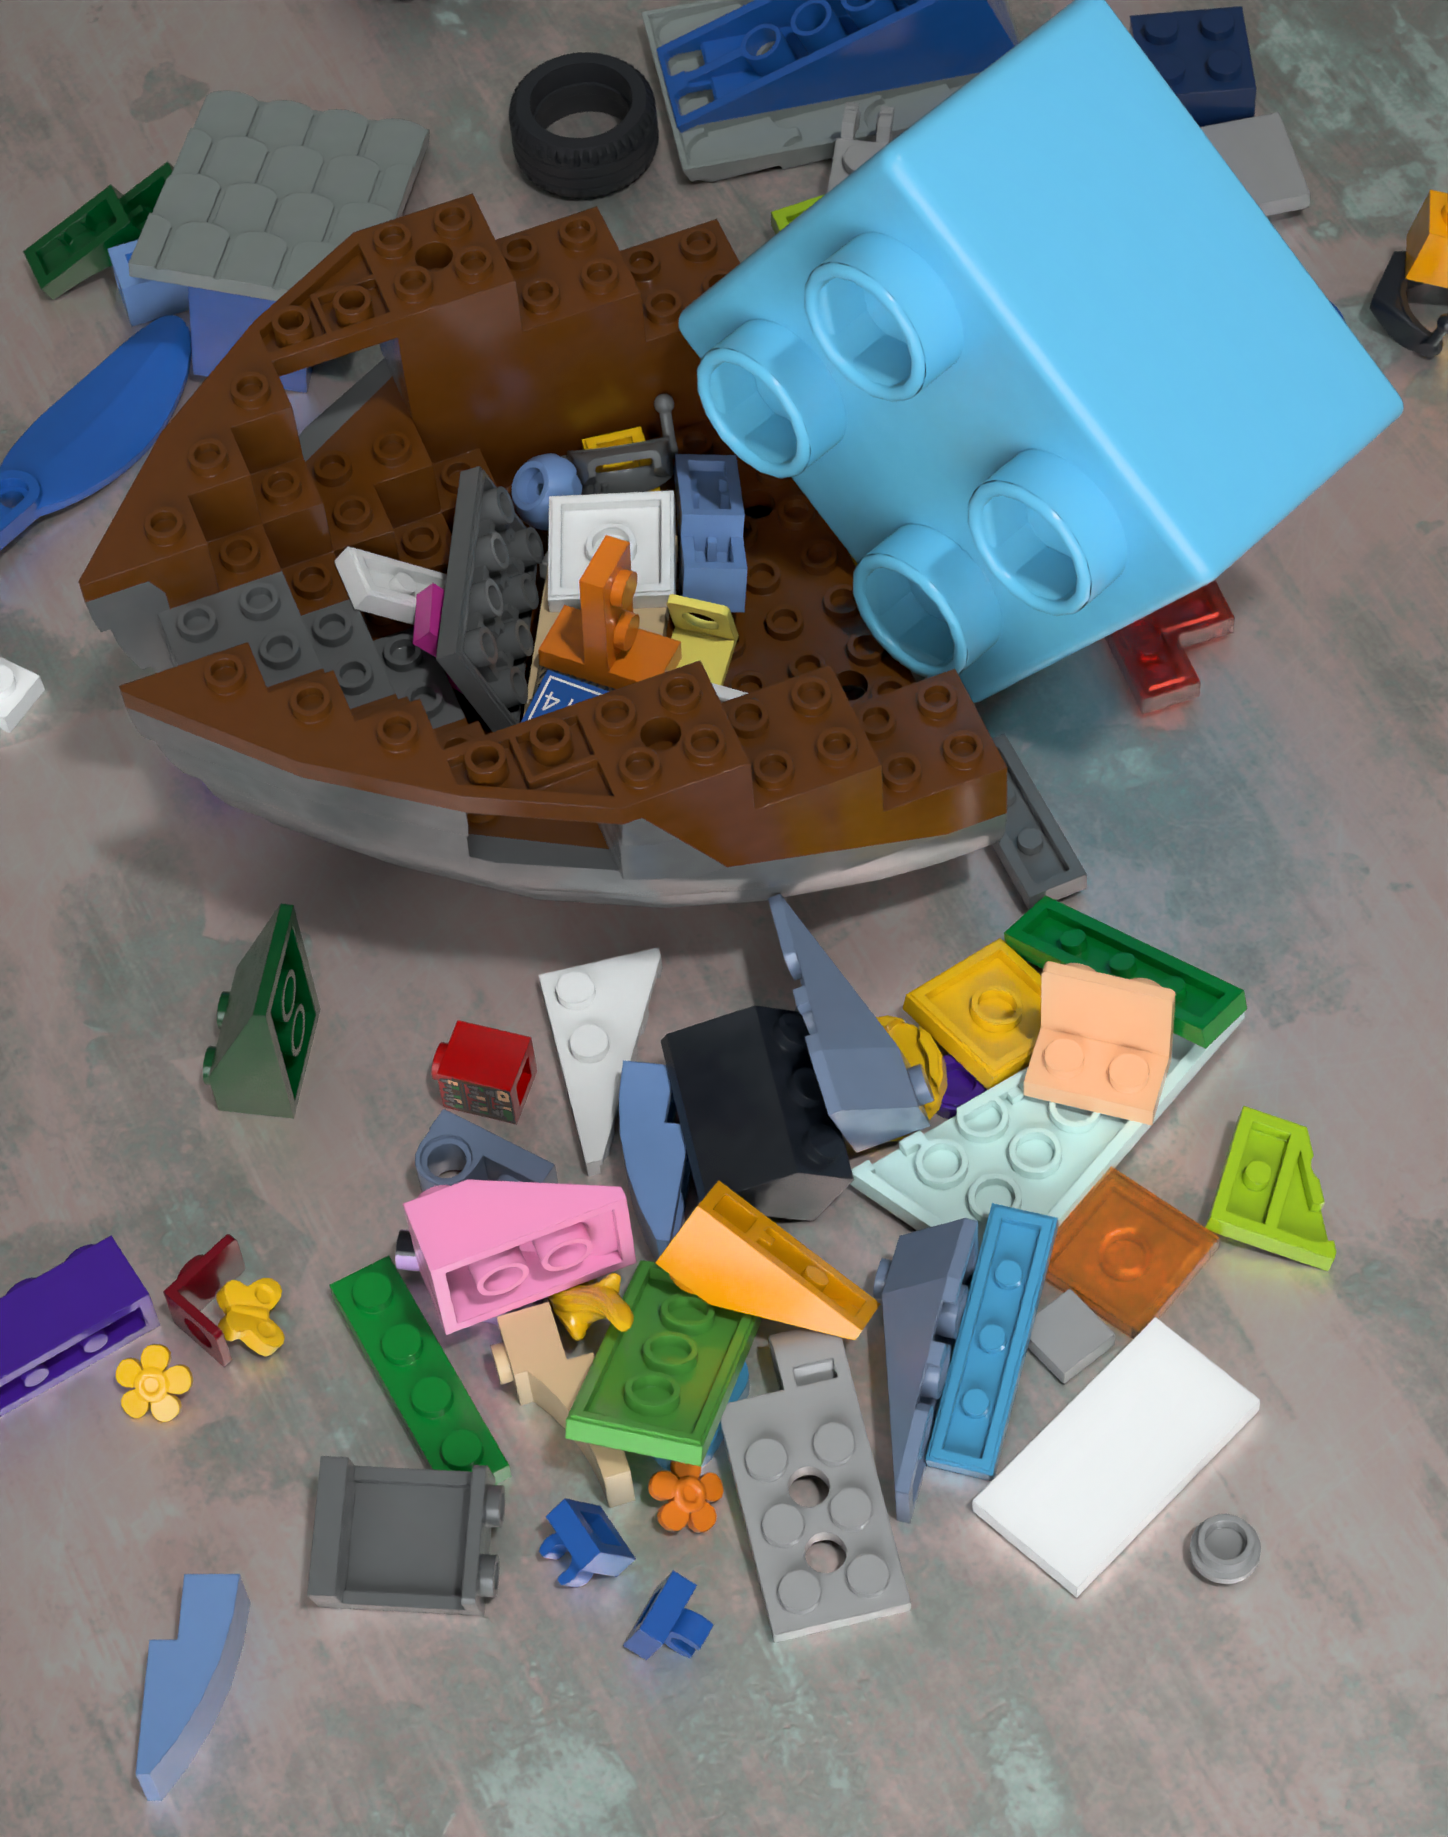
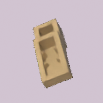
[490,1302,636,1508]

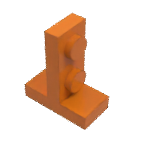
[538,535,682,689]

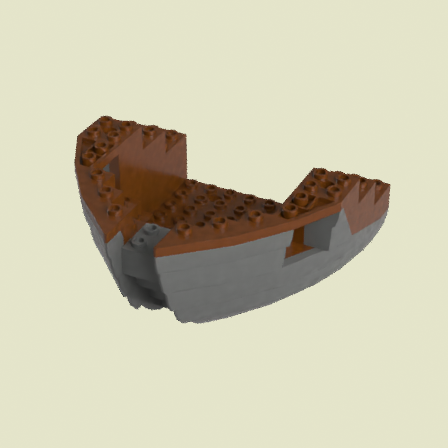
[78,193,1007,908]

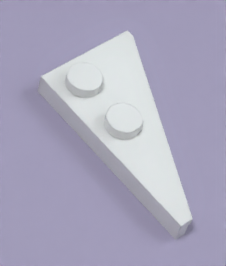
[539,947,663,1176]

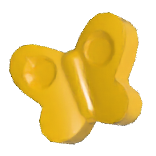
[216,1278,285,1357]

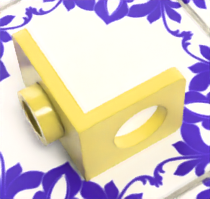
[666,594,739,686]

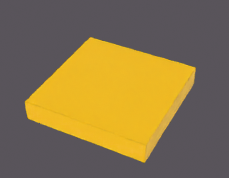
[903,938,1041,1090]

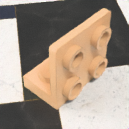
[1024,961,1176,1125]

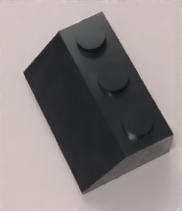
[660,1005,854,1221]

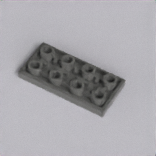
[436,466,544,732]

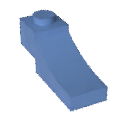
[674,454,747,612]

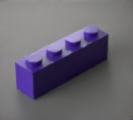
[0,1235,160,1417]

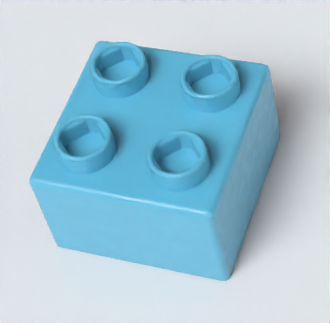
[678,0,1404,703]

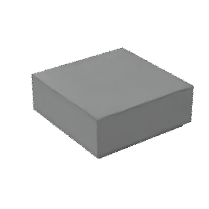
[1028,1288,1115,1384]

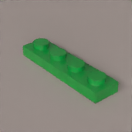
[1004,895,1247,1049]
[329,1255,512,1485]

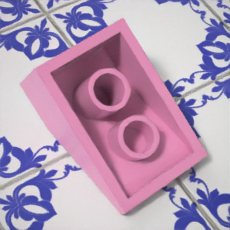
[403,1179,637,1335]

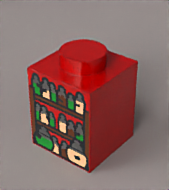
[431,1020,537,1125]

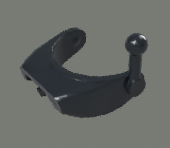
[1369,251,1448,357]

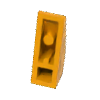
[656,1180,881,1341]

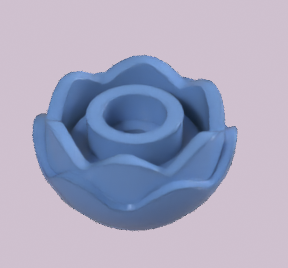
[511,453,582,530]

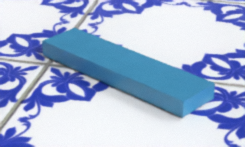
[925,1203,1059,1481]

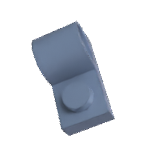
[415,1109,558,1192]

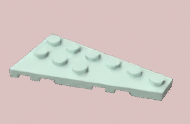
[850,1012,1245,1255]

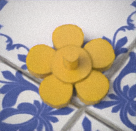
[115,1344,193,1422]

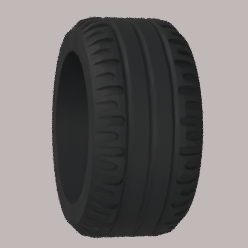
[509,52,659,198]

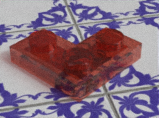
[1104,580,1235,714]

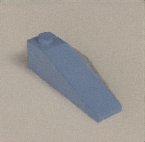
[768,894,934,1153]
[873,1218,978,1524]

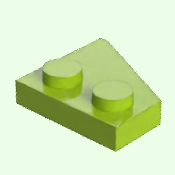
[1205,1106,1336,1272]

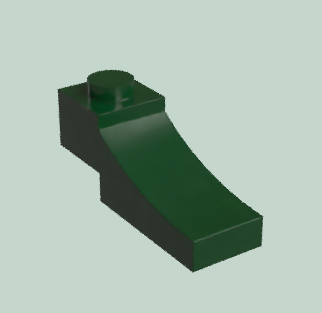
[23,161,174,300]

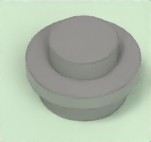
[1190,1514,1261,1584]

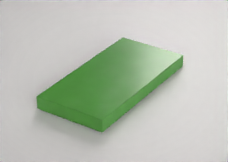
[565,1260,763,1467]

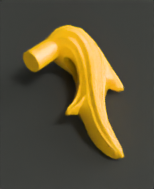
[547,1273,634,1341]

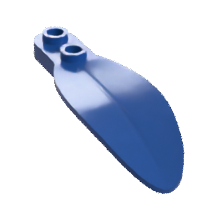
[0,315,192,551]

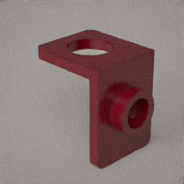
[163,1234,246,1367]

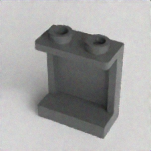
[307,1456,505,1616]

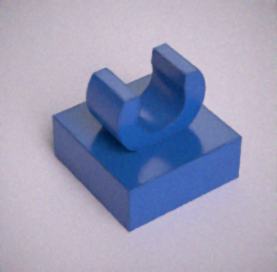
[539,1498,636,1588]
[623,1570,714,1661]

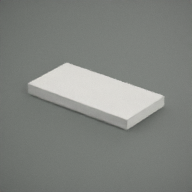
[972,1317,1260,1598]

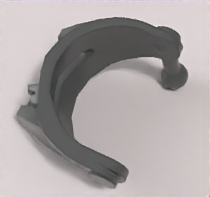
[561,393,678,495]

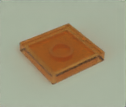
[1045,1166,1220,1339]

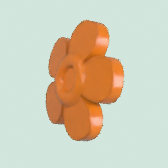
[648,1461,723,1533]

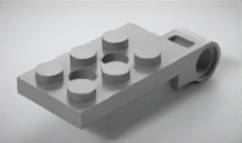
[720,1328,911,1643]

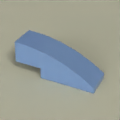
[619,1060,692,1261]
[136,1574,250,1801]

